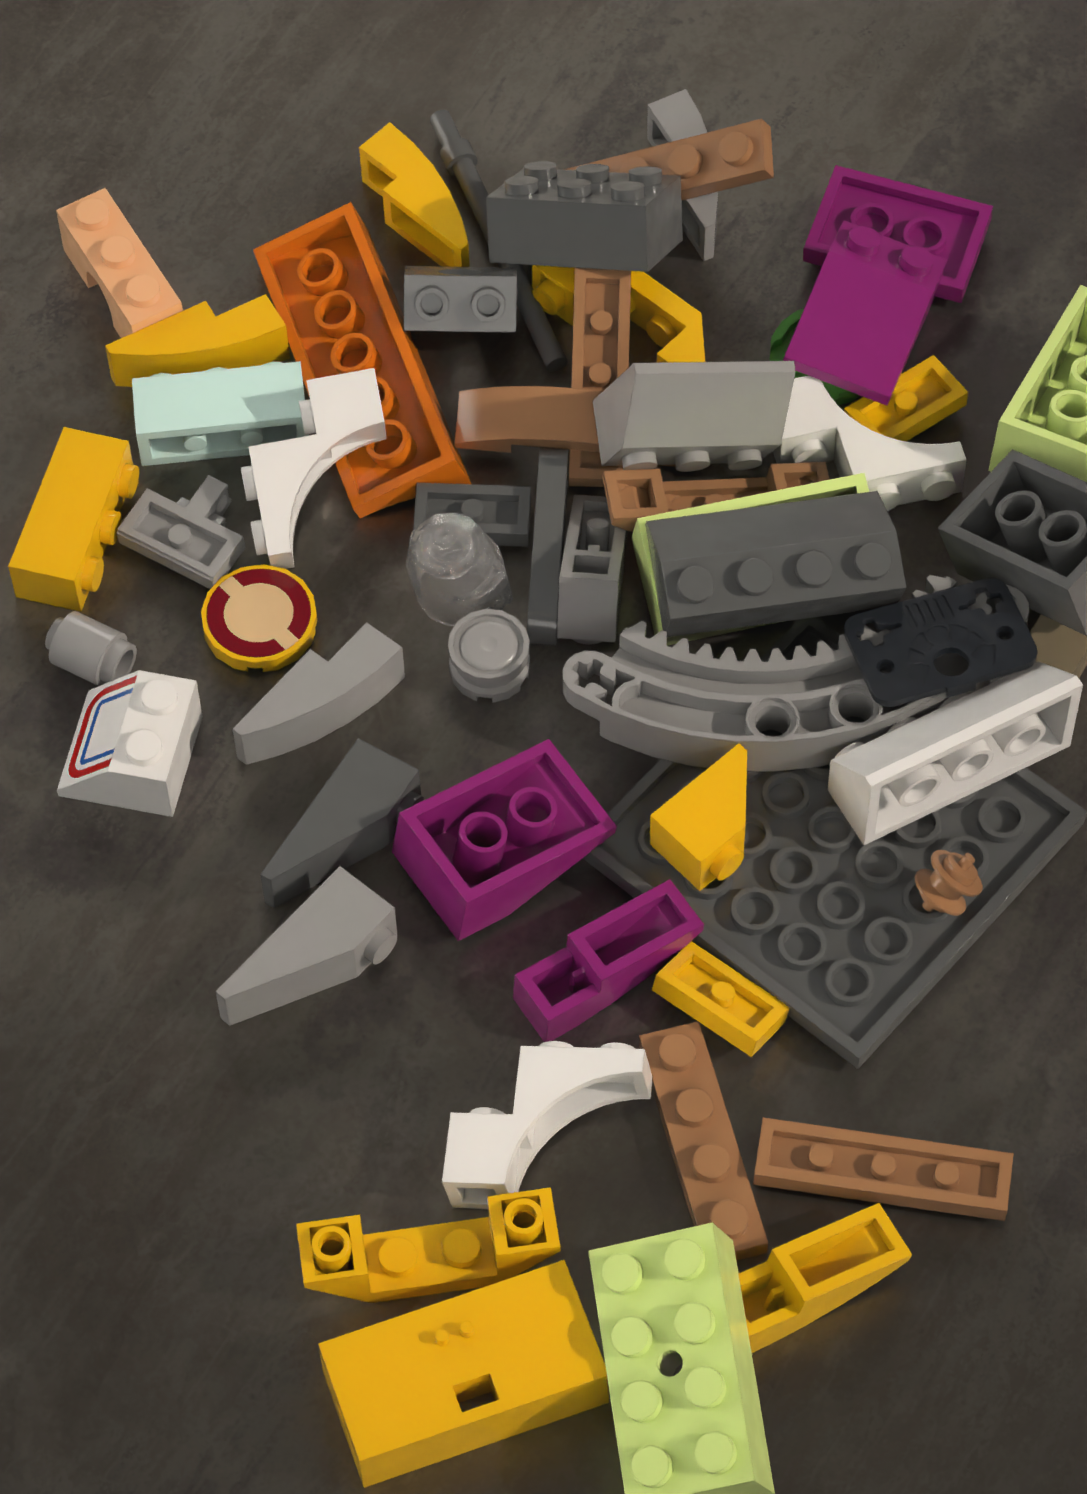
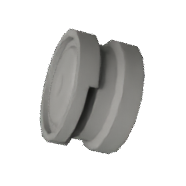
[448,609,530,703]

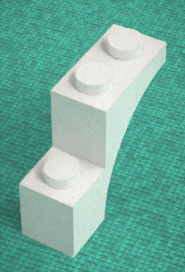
[241,368,387,569]
[773,376,967,511]
[442,1041,653,1209]

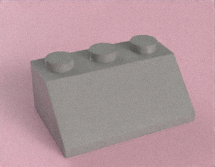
[593,361,796,472]

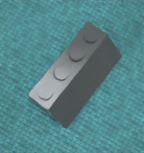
[645,491,907,637]

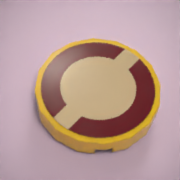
[201,564,317,672]

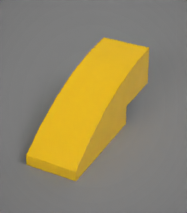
[359,122,470,267]
[105,294,290,387]
[739,1203,912,1353]

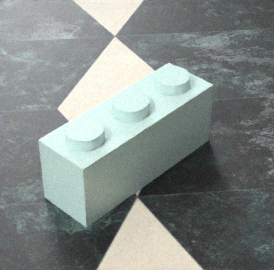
[132,361,309,466]

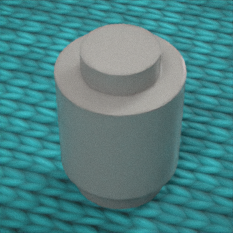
[45,611,137,686]

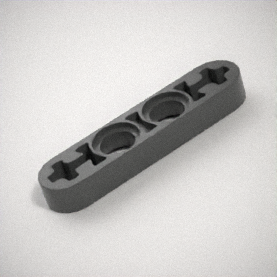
[527,448,569,645]

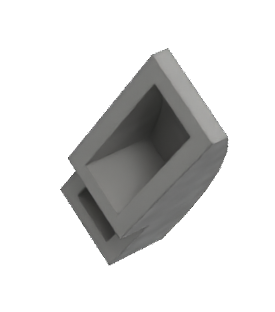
[647,89,718,261]
[233,622,405,765]

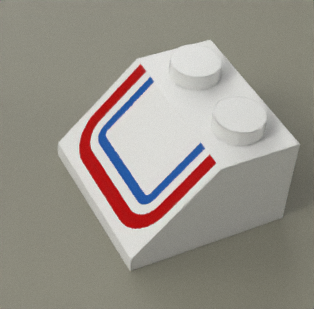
[57,670,203,817]

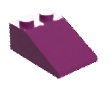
[783,220,947,406]
[392,739,617,941]

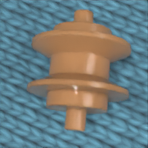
[915,850,983,916]

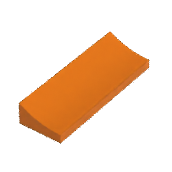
[253,202,472,519]

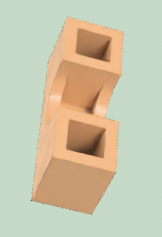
[56,188,183,338]

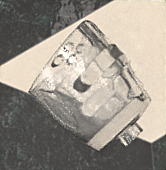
[406,512,513,626]

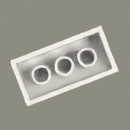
[828,661,1083,845]

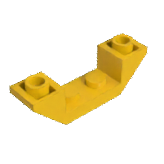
[532,265,706,363]
[296,1187,561,1303]

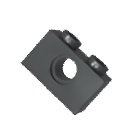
[404,266,517,332]

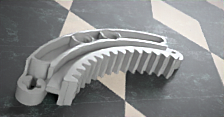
[563,575,1029,772]

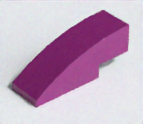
[513,879,704,1042]

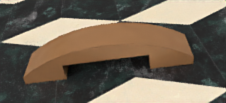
[454,386,676,467]
[602,462,830,532]

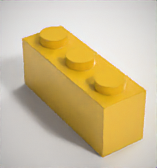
[8,427,139,612]

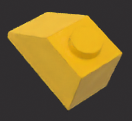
[650,743,747,891]

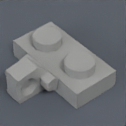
[116,475,246,589]

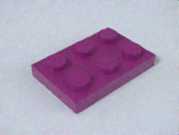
[803,165,993,303]

